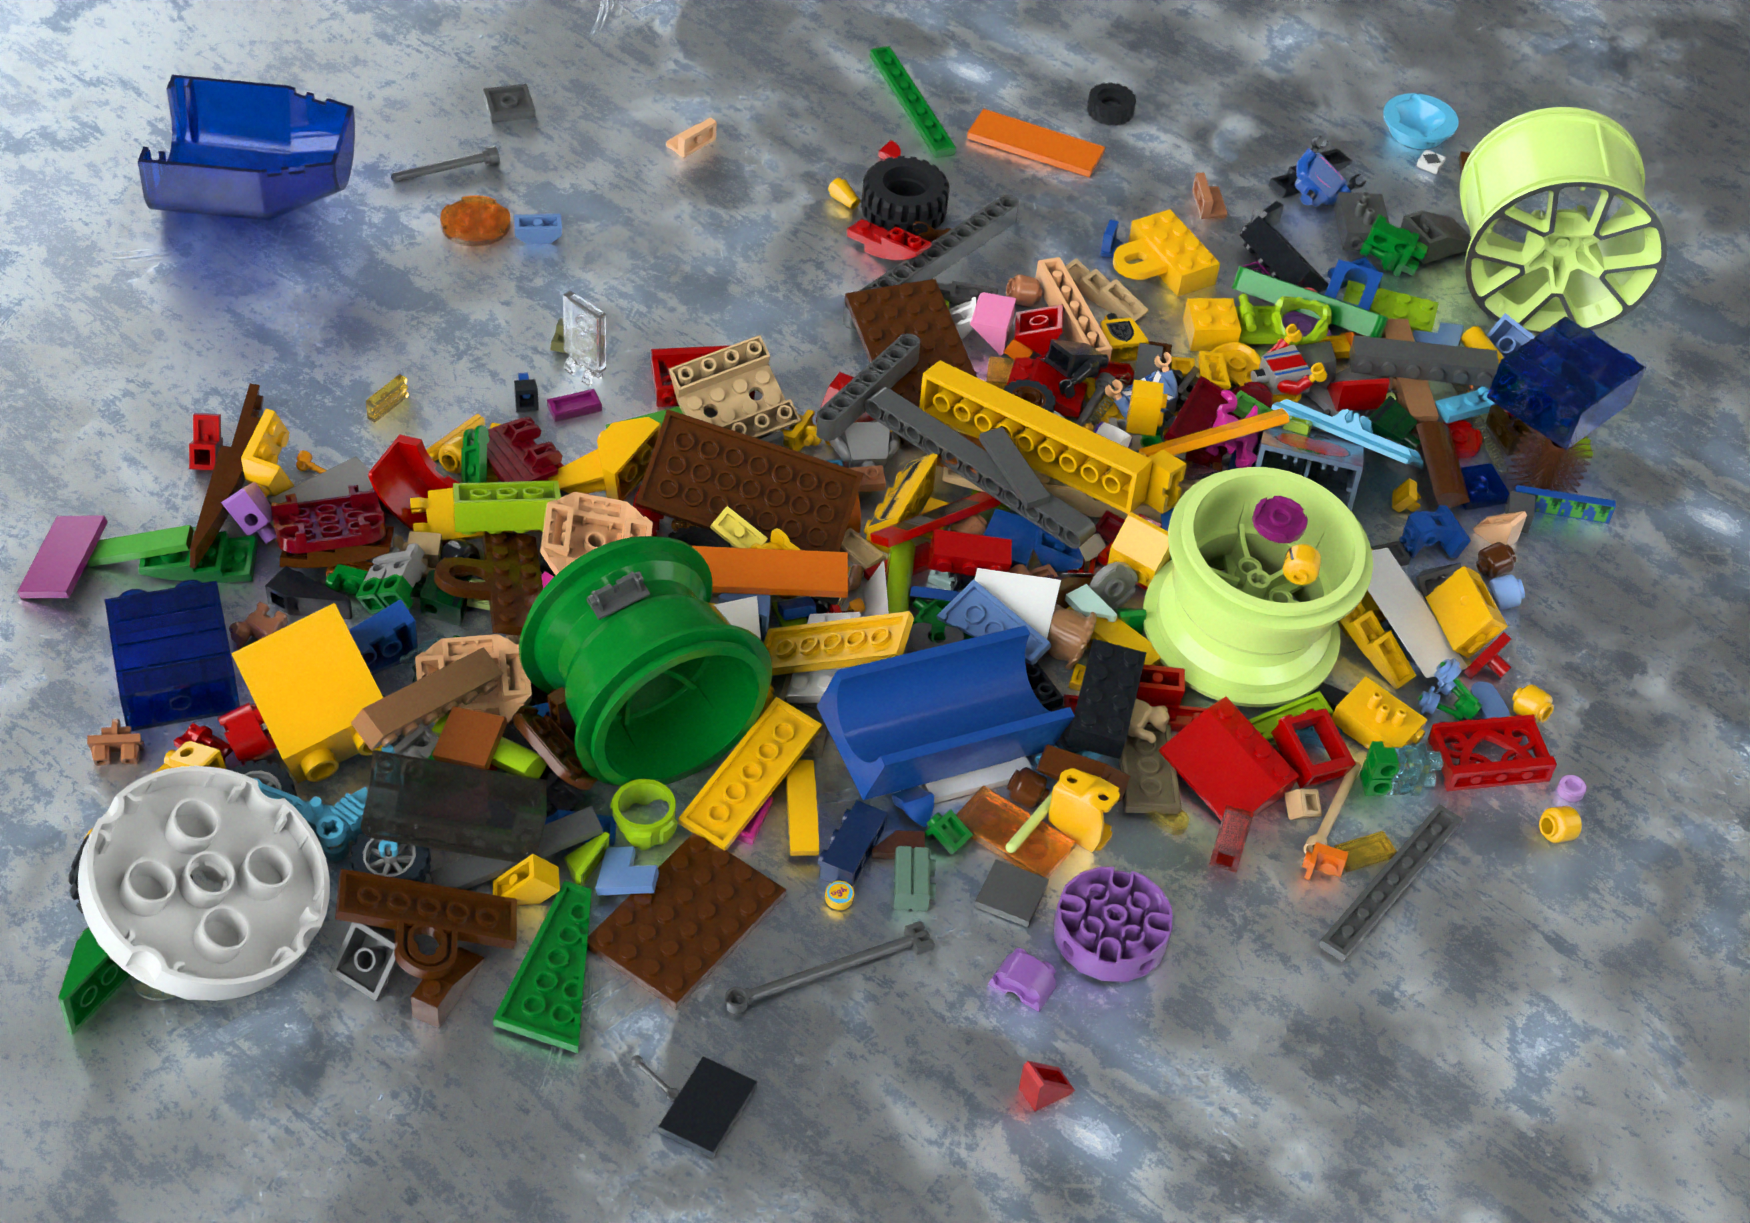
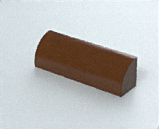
[1416,421,1470,508]

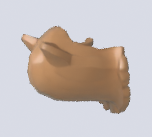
[1047,604,1097,670]

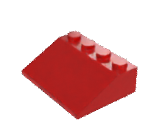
[1159,696,1299,832]

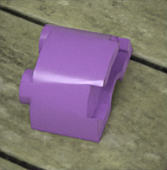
[988,948,1056,1012]

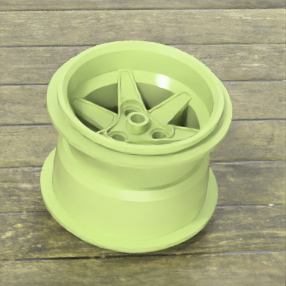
[1143,467,1373,707]

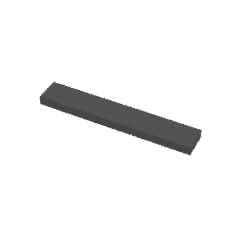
[429,806,603,890]

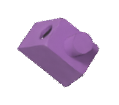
[221,482,276,544]

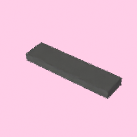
[979,427,1050,509]

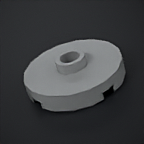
[1089,562,1138,609]

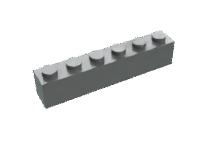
[1349,335,1499,387]

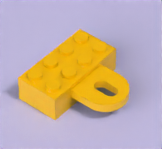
[1113,209,1220,297]

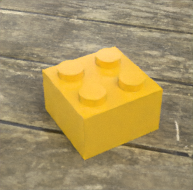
[1183,298,1241,351]

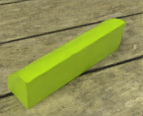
[886,539,915,614]
[431,715,547,785]

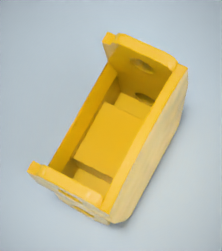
[1048,768,1120,852]

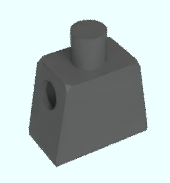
[1295,341,1336,387]

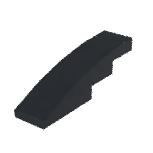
[1268,149,1352,198]

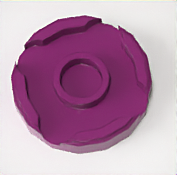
[1252,496,1308,543]

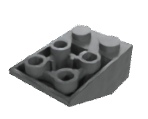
[1400,211,1471,264]

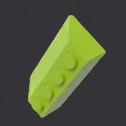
[453,481,561,535]

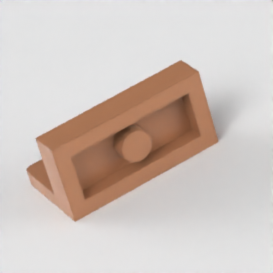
[1192,173,1228,219]

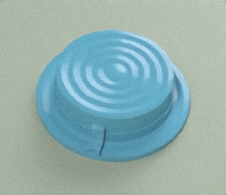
[1383,93,1459,149]

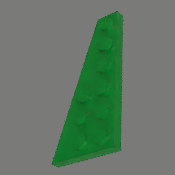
[493,880,592,1053]

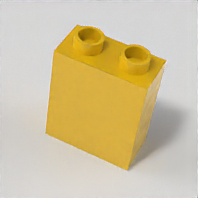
[231,603,383,784]

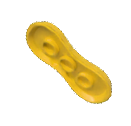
[1210,342,1302,403]

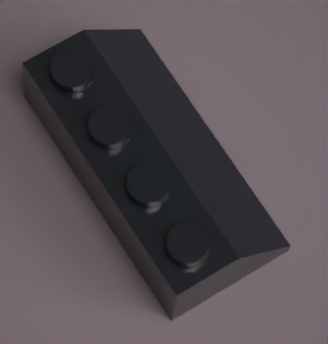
[1240,215,1329,292]

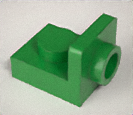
[325,564,368,594]
[925,809,973,855]

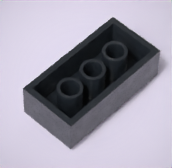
[1066,639,1146,759]

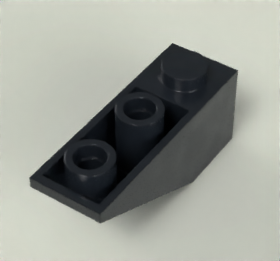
[265,566,353,619]

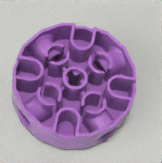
[1054,867,1173,982]

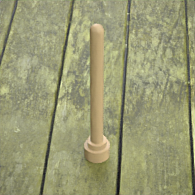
[1303,761,1361,854]

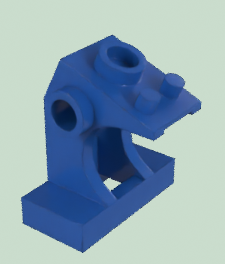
[1399,505,1471,558]

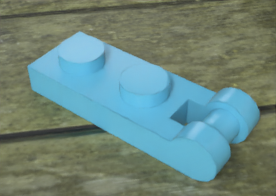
[1435,386,1502,423]

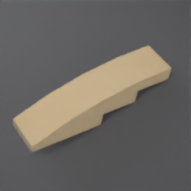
[1065,258,1149,322]

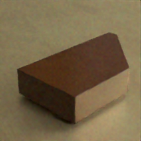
[872,830,925,859]

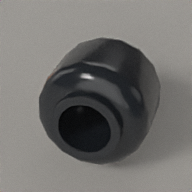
[440,539,480,560]

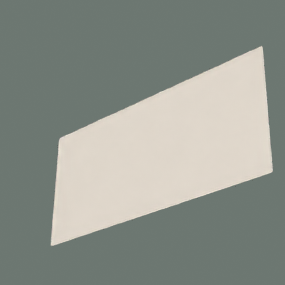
[1367,548,1468,678]

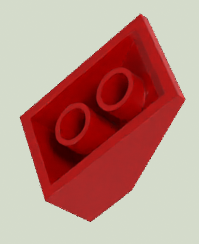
[1007,357,1087,417]

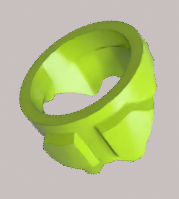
[1272,296,1331,346]
[610,779,678,851]

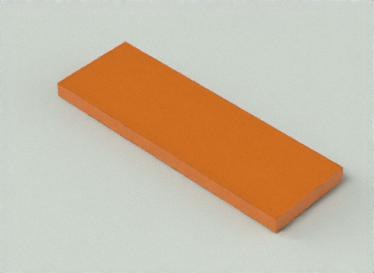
[967,108,1105,178]
[692,546,848,598]

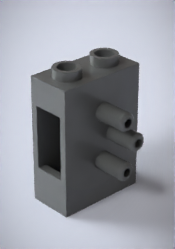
[1334,192,1389,251]

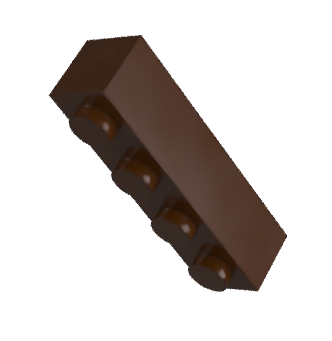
[547,687,576,743]

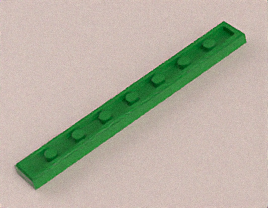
[870,46,956,158]

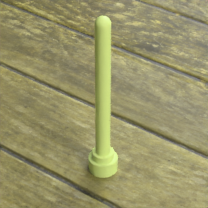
[1006,792,1052,853]

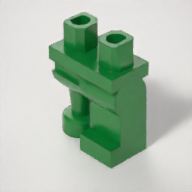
[1359,214,1428,277]

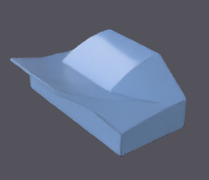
[514,214,562,244]

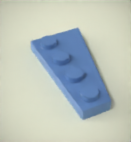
[937,579,1051,665]

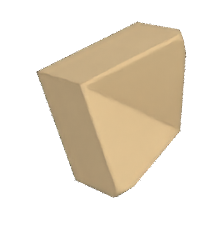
[1284,789,1322,820]

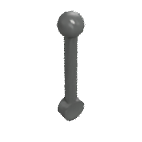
[631,1055,679,1102]

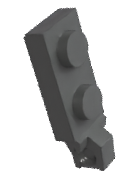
[938,281,998,305]

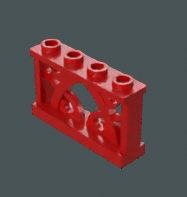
[651,345,755,407]
[1427,714,1557,791]

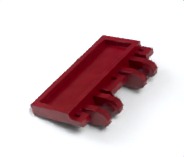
[1164,376,1241,464]
[486,416,563,482]

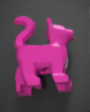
[1205,390,1263,468]

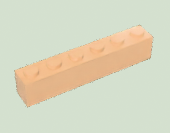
[1035,257,1112,361]

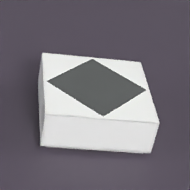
[1416,149,1446,174]

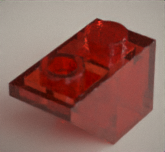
[1209,805,1254,873]

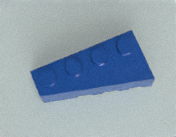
[349,599,418,675]

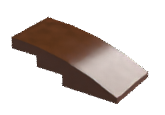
[279,526,394,568]

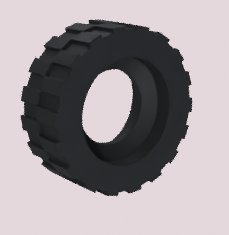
[1087,82,1136,126]

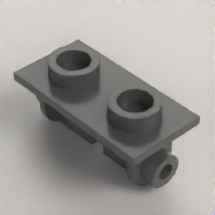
[586,571,650,620]

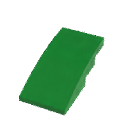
[138,527,259,583]

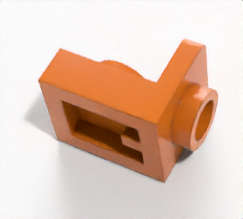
[1302,842,1349,880]

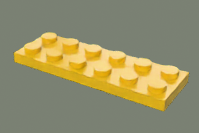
[763,611,914,676]
[678,697,822,851]

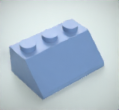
[1487,313,1562,390]

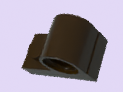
[1485,404,1534,456]

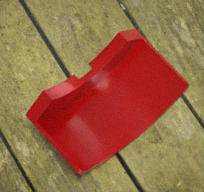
[368,434,459,546]

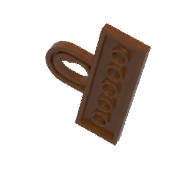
[434,531,543,636]
[335,868,517,979]

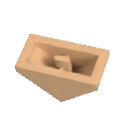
[1473,511,1527,546]

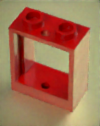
[1271,708,1356,789]

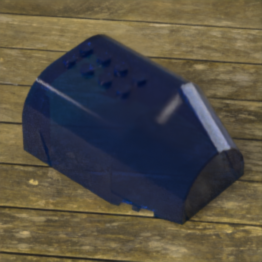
[138,75,355,221]

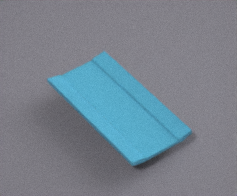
[1271,399,1424,469]

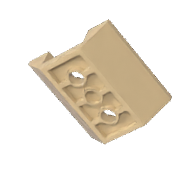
[669,335,801,438]

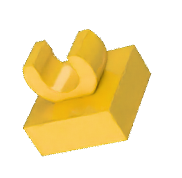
[1392,478,1421,513]

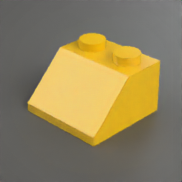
[1107,512,1171,587]

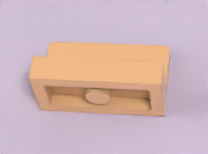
[666,117,717,158]

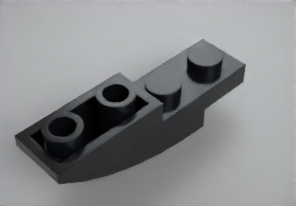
[1026,662,1084,753]
[502,723,584,811]

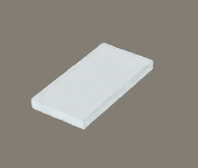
[922,756,1033,804]

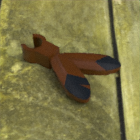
[913,221,951,242]

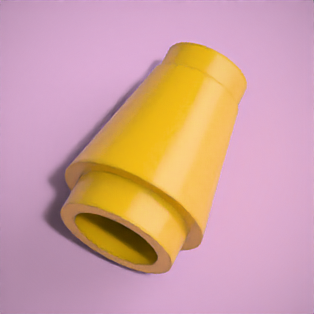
[828,177,861,210]

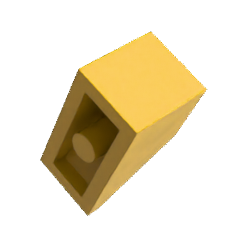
[493,854,560,906]

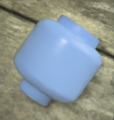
[1488,574,1525,611]

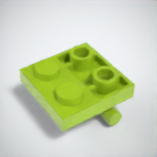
[1235,294,1279,345]

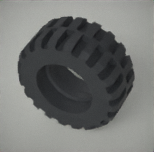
[861,156,949,236]

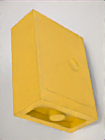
[1425,566,1508,658]
[1331,676,1428,760]

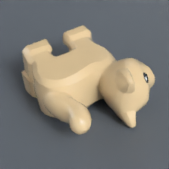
[1127,698,1169,743]

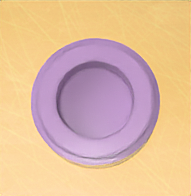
[1557,775,1587,802]

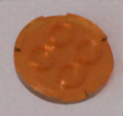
[440,195,511,247]

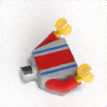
[1251,324,1327,396]

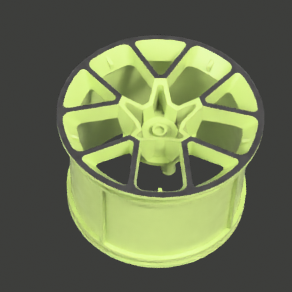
[1460,107,1667,336]

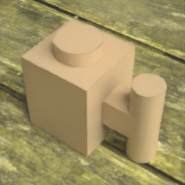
[402,531,443,578]

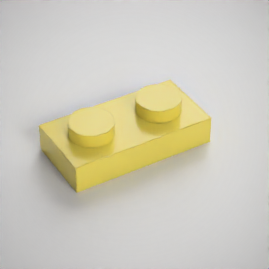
[710,506,768,548]

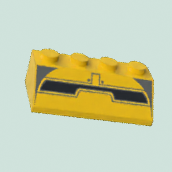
[864,453,938,553]

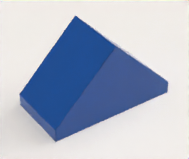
[1034,528,1084,572]

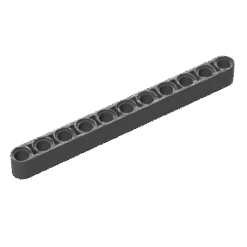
[843,195,1019,329]
[864,387,1096,549]

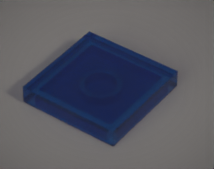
[1461,463,1509,510]

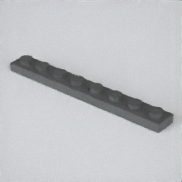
[1318,804,1463,962]

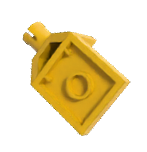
[241,408,295,498]

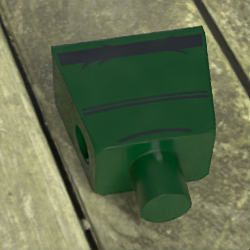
[1369,395,1421,450]
[410,570,474,627]

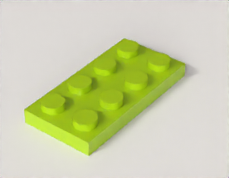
[1343,280,1439,333]

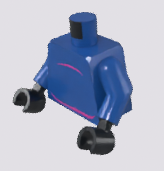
[1295,136,1366,207]

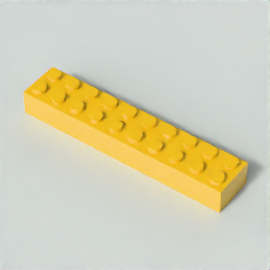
[919,361,1153,514]

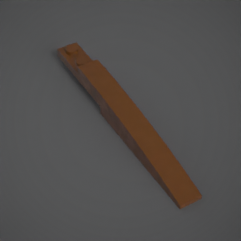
[190,383,264,568]

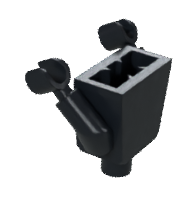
[1038,339,1109,398]

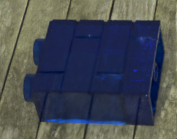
[1487,316,1646,450]
[104,580,240,732]

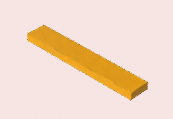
[1138,408,1290,457]

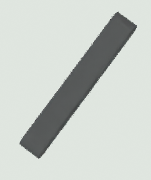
[816,334,920,441]

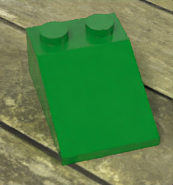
[58,927,131,1035]

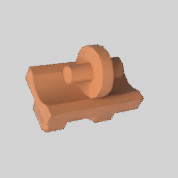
[87,719,144,766]

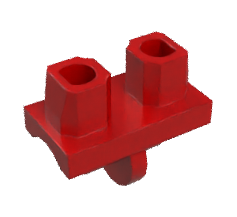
[174,723,233,764]

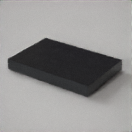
[658,1056,757,1158]

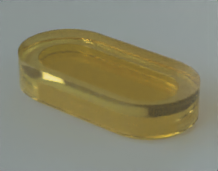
[1144,809,1189,835]

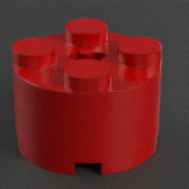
[218,702,277,766]

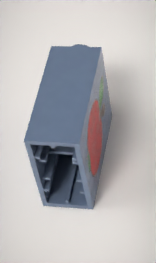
[1254,424,1364,512]

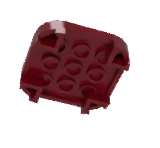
[271,485,386,553]

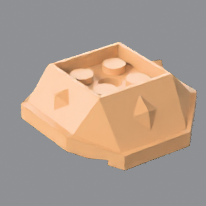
[540,492,653,575]
[415,634,532,726]

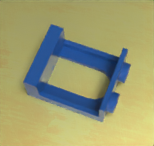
[1325,259,1383,310]

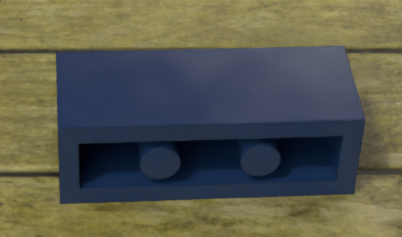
[818,800,888,887]

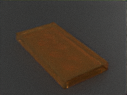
[956,785,1076,879]

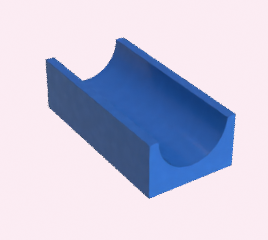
[817,625,1075,801]

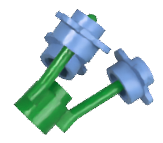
[1417,658,1482,721]

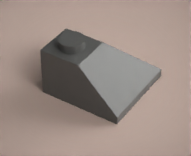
[329,922,397,1001]

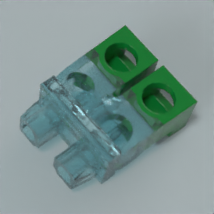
[1359,741,1443,796]

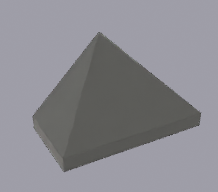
[1416,563,1462,602]

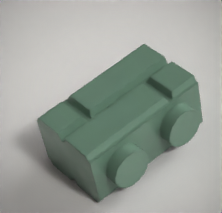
[894,846,936,911]

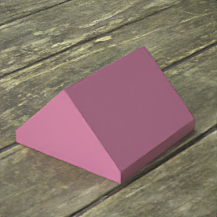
[970,292,1016,356]

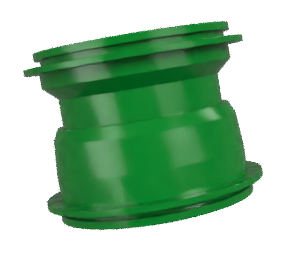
[519,536,772,787]

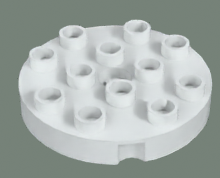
[78,766,330,1001]

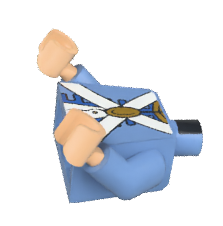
[1105,352,1179,428]

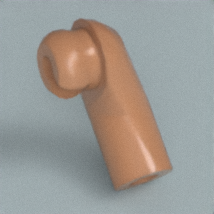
[848,564,864,592]

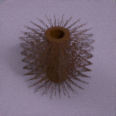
[1506,417,1594,493]

